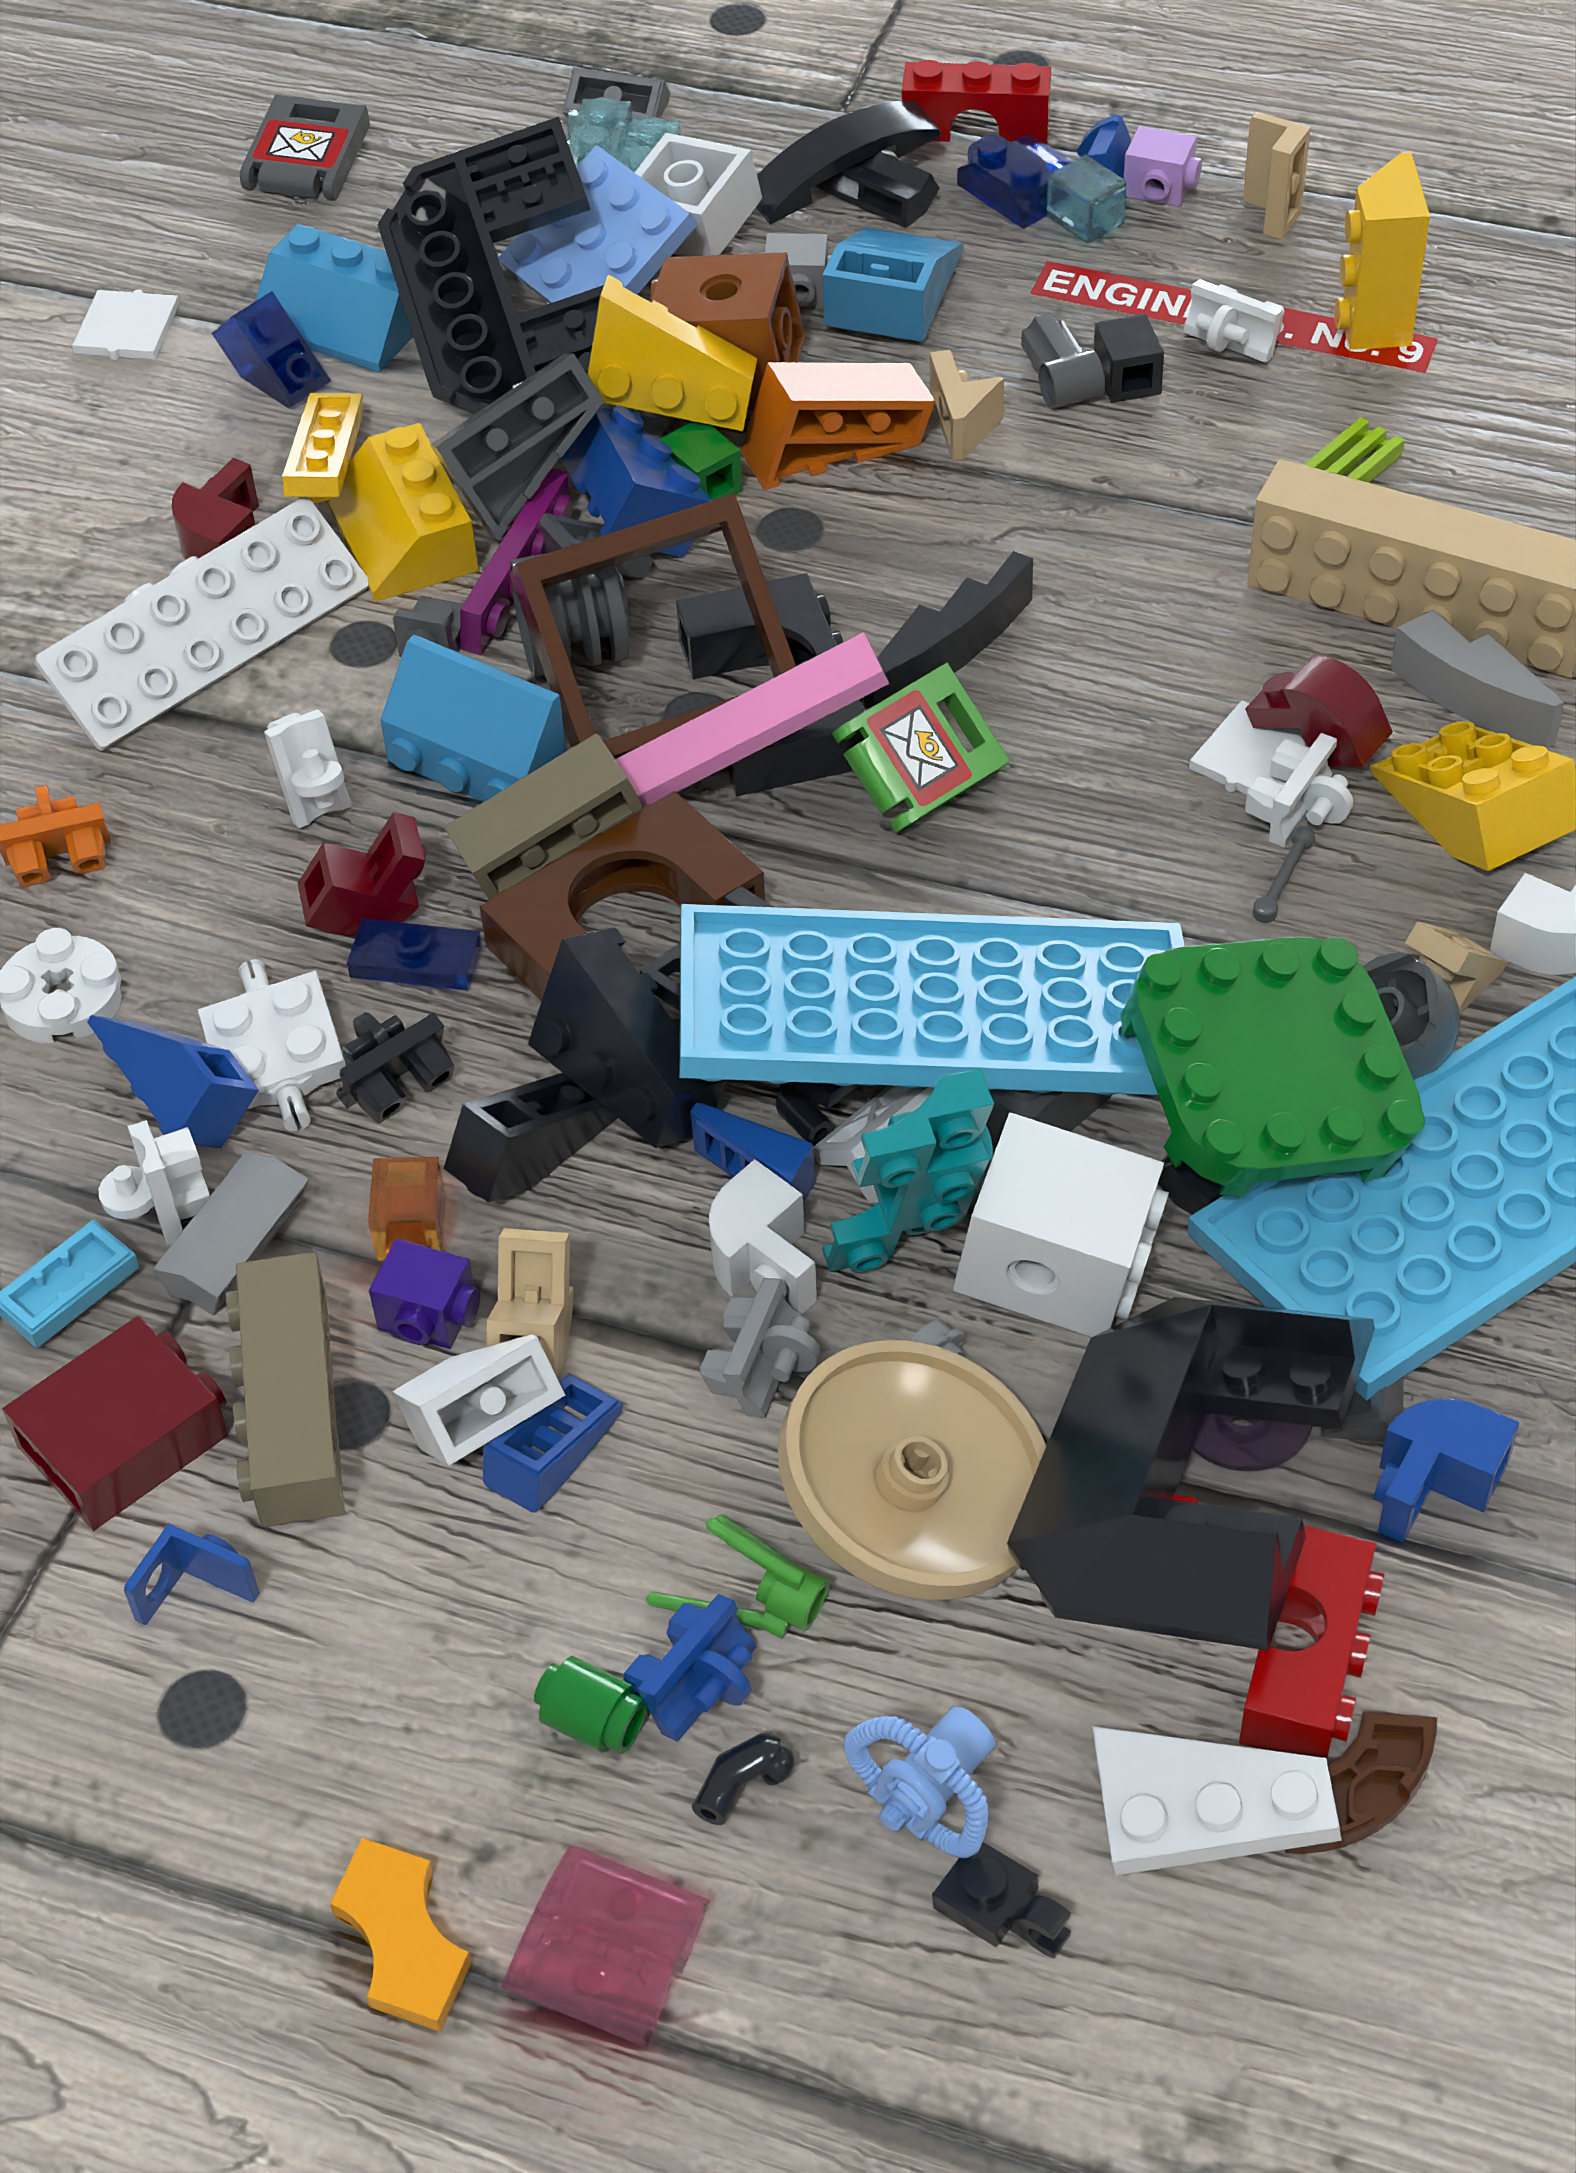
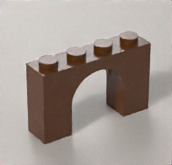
[480,791,765,1001]

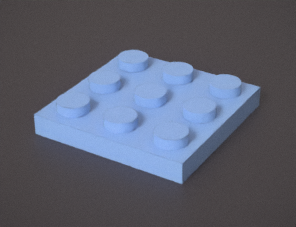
[499,145,698,304]

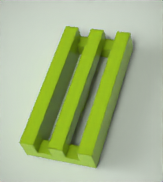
[1304,417,1405,483]

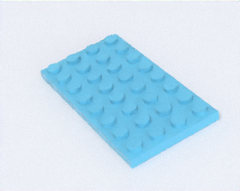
[680,904,1184,1095]
[1188,976,1576,1401]

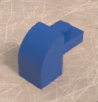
[1374,1398,1520,1543]

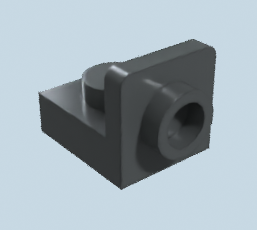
[393,595,463,657]

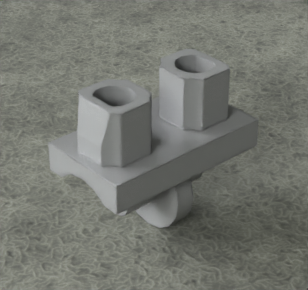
[700,1278,821,1417]

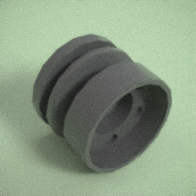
[509,553,631,678]

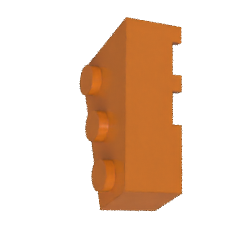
[740,362,935,490]

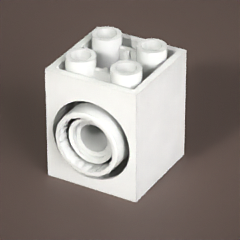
[952,1112,1169,1337]

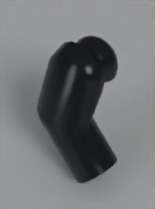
[692,1733,795,1825]

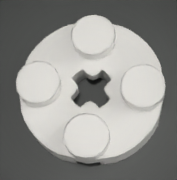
[0,928,122,1043]

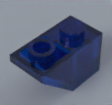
[211,291,331,409]

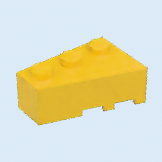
[588,275,757,431]

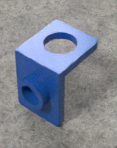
[124,1523,260,1625]

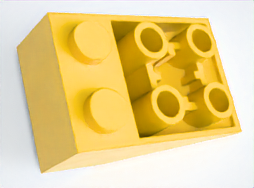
[1370,721,1576,871]

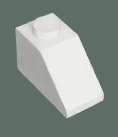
[392,1334,565,1466]

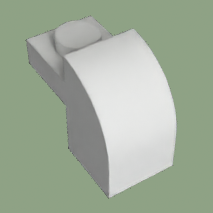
[1490,873,1576,975]
[709,1159,817,1315]

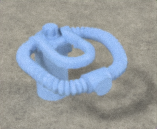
[843,1706,996,1859]

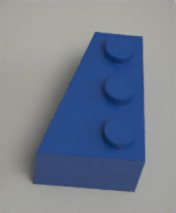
[561,405,712,558]

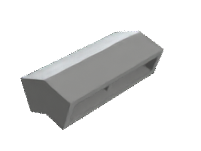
[153,1152,309,1316]

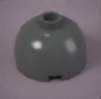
[1363,952,1460,1080]

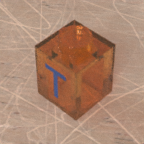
[368,1156,446,1261]

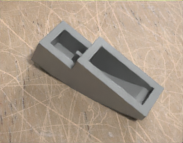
[1391,609,1564,748]

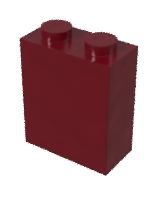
[2,1315,229,1532]

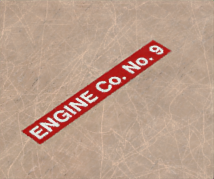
[1030,261,1439,374]

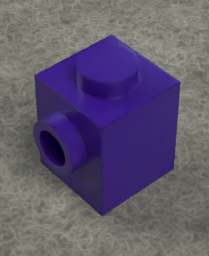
[369,1239,480,1349]

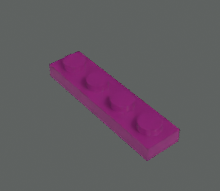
[460,468,574,655]

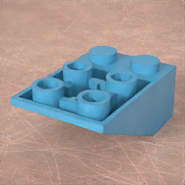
[822,227,964,342]

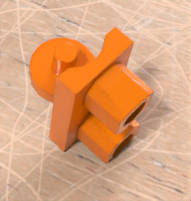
[0,784,111,887]

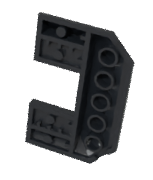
[377,117,604,414]
[1007,1297,1375,1651]

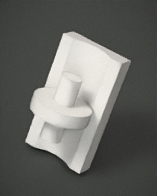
[1183,279,1284,363]
[264,709,352,829]
[1245,733,1354,848]
[98,1120,210,1245]

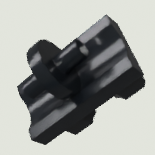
[336,1012,454,1124]

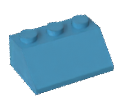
[249,224,413,373]
[380,634,566,802]

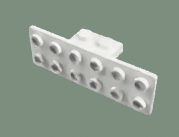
[34,497,369,751]

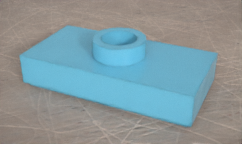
[0,1219,140,1348]

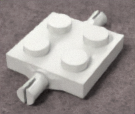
[198,959,347,1132]

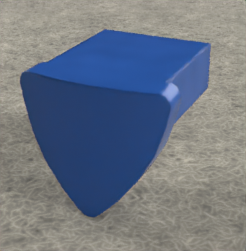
[1077,115,1131,198]

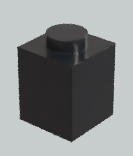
[1094,313,1164,403]

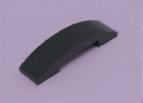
[756,101,941,225]

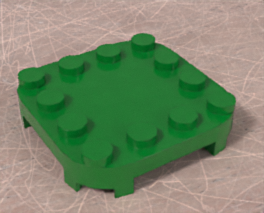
[1120,937,1425,1197]

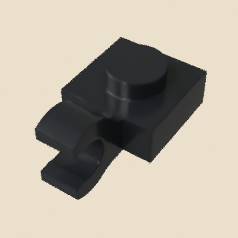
[932,1842,1071,1958]

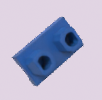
[624,1594,757,1742]

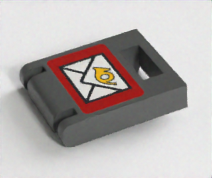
[240,94,370,200]

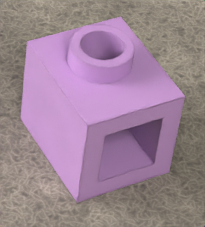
[1123,126,1202,207]

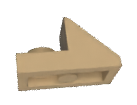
[930,349,1004,461]
[1405,921,1508,1014]

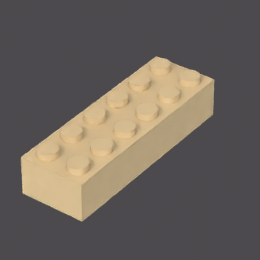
[1247,458,1576,678]

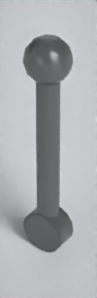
[1253,826,1315,923]

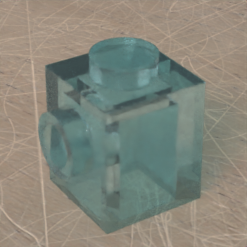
[1047,155,1127,244]

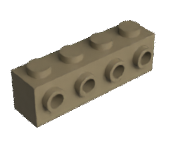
[226,1252,345,1527]

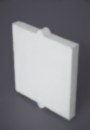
[72,290,180,360]
[1189,700,1307,795]

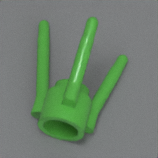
[646,1515,830,1639]

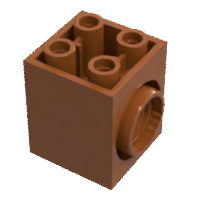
[650,252,806,406]

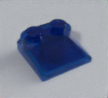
[957,134,1097,229]

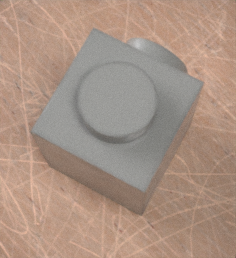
[765,233,832,308]

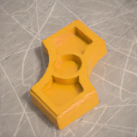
[330,1838,472,2032]

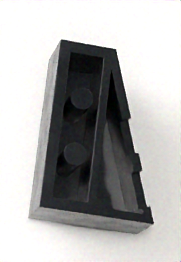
[528,926,726,1148]

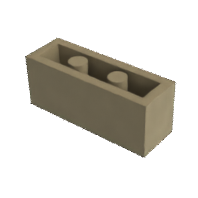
[444,733,644,900]

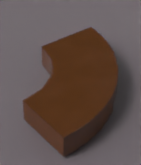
[1285,1712,1437,1854]

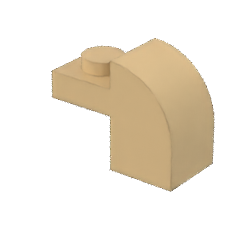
[486,1228,574,1379]

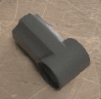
[1021,313,1105,409]

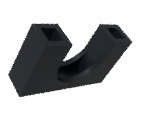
[676,573,871,797]

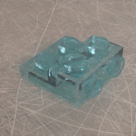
[567,97,681,172]

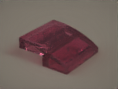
[501,1844,710,2047]

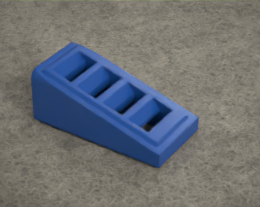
[690,1102,815,1203]
[483,1373,623,1513]

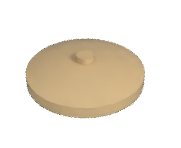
[778,1340,1046,1600]

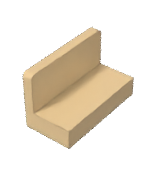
[1243,112,1311,240]

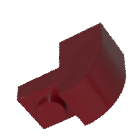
[171,458,259,560]
[1245,655,1393,767]
[297,812,426,936]

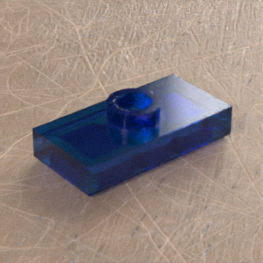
[347,918,482,991]

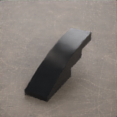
[864,551,1033,708]

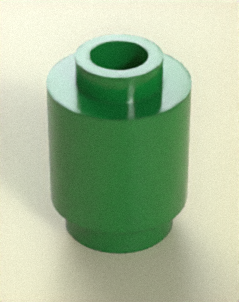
[534,1656,648,1754]

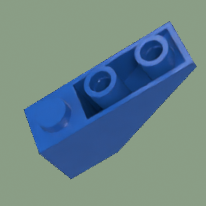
[87,1015,259,1149]

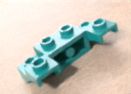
[822,1068,994,1273]

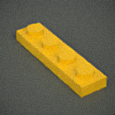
[282,393,364,503]

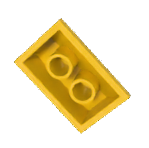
[1334,152,1430,350]
[326,423,479,602]

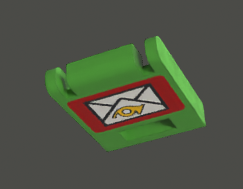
[832,663,1010,834]

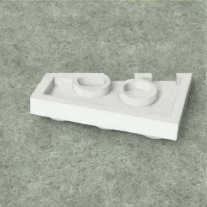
[1092,1726,1342,1875]

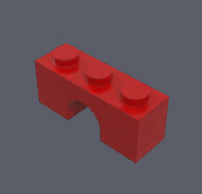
[902,60,1052,145]
[1239,1525,1384,1760]

